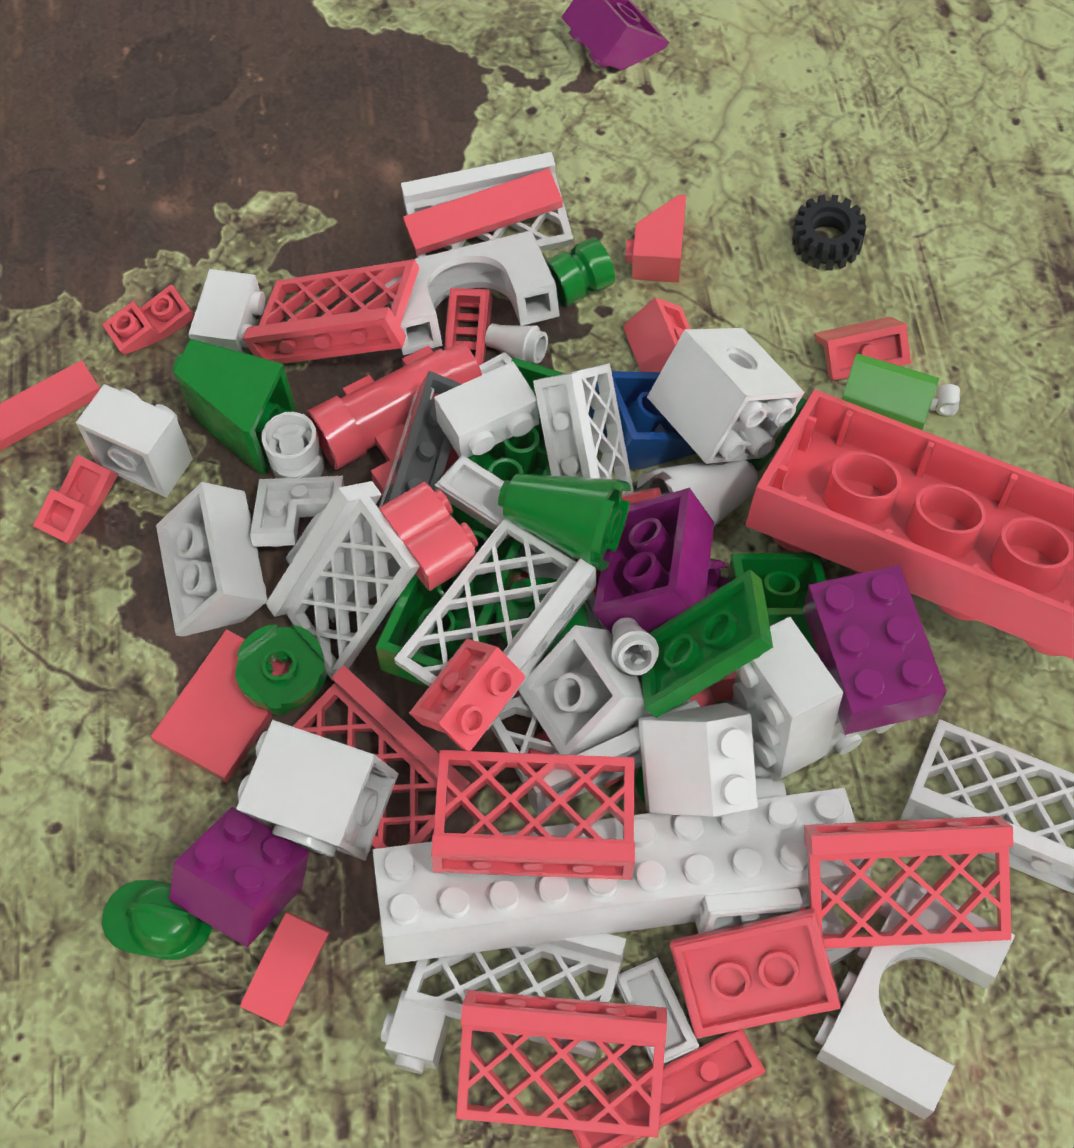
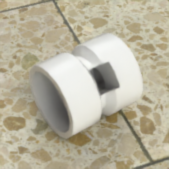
[262,412,324,478]

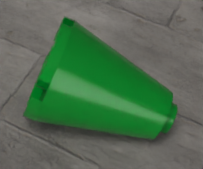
[498,474,631,572]

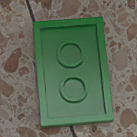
[642,569,773,718]

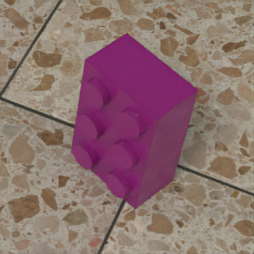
[593,488,714,634]
[803,565,947,735]

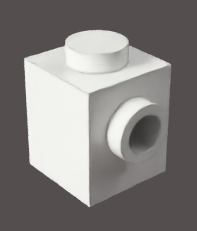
[381,990,451,1074]

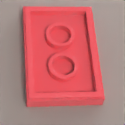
[150,629,290,783]
[670,908,841,1039]

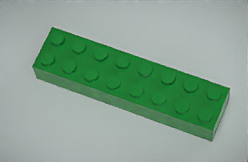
[376,357,592,687]

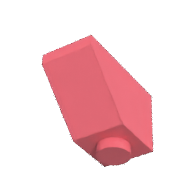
[625,195,686,283]

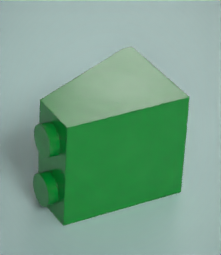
[173,339,296,476]

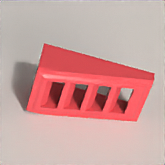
[444,288,493,365]

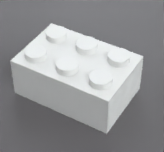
[732,617,843,779]

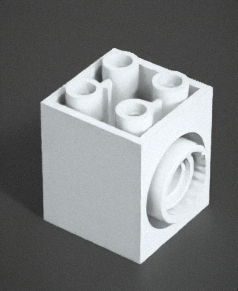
[647,328,805,464]
[236,720,399,861]

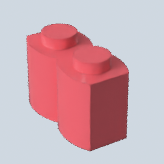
[379,481,478,591]

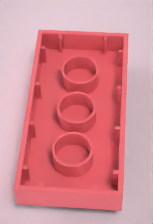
[745,389,1074,660]

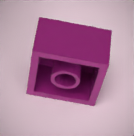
[169,807,309,948]

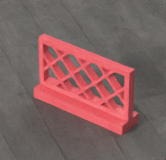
[242,259,420,364]
[292,665,479,849]
[431,750,635,880]
[804,816,1014,948]
[456,990,667,1138]

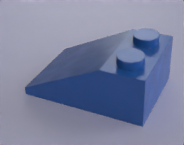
[590,371,697,469]

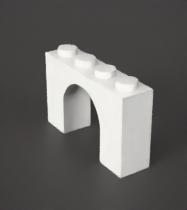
[385,230,560,355]
[814,879,1015,1120]

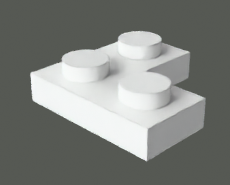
[250,476,344,547]

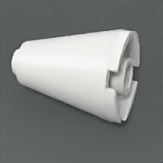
[637,460,758,526]

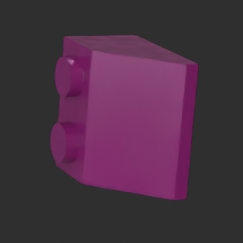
[561,0,670,70]

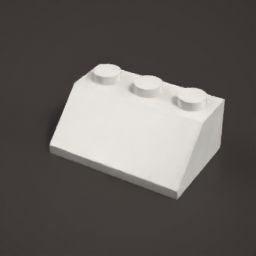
[156,482,267,636]

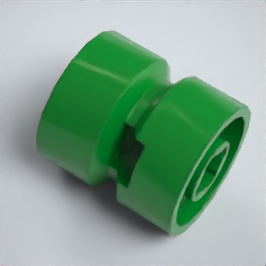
[545,237,615,307]

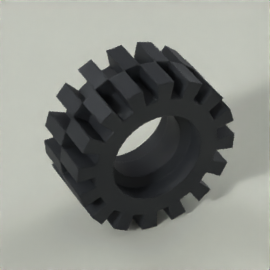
[792,194,866,270]

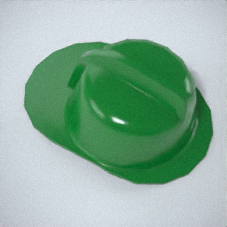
[101,880,212,960]

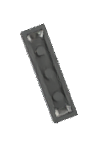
[370,371,462,537]

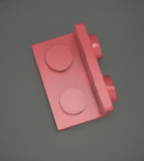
[409,639,525,751]

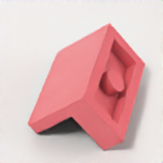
[623,297,691,372]
[814,317,911,381]

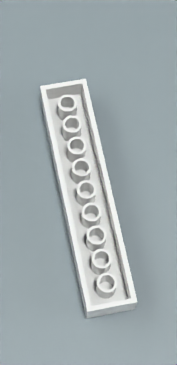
[373,788,871,965]

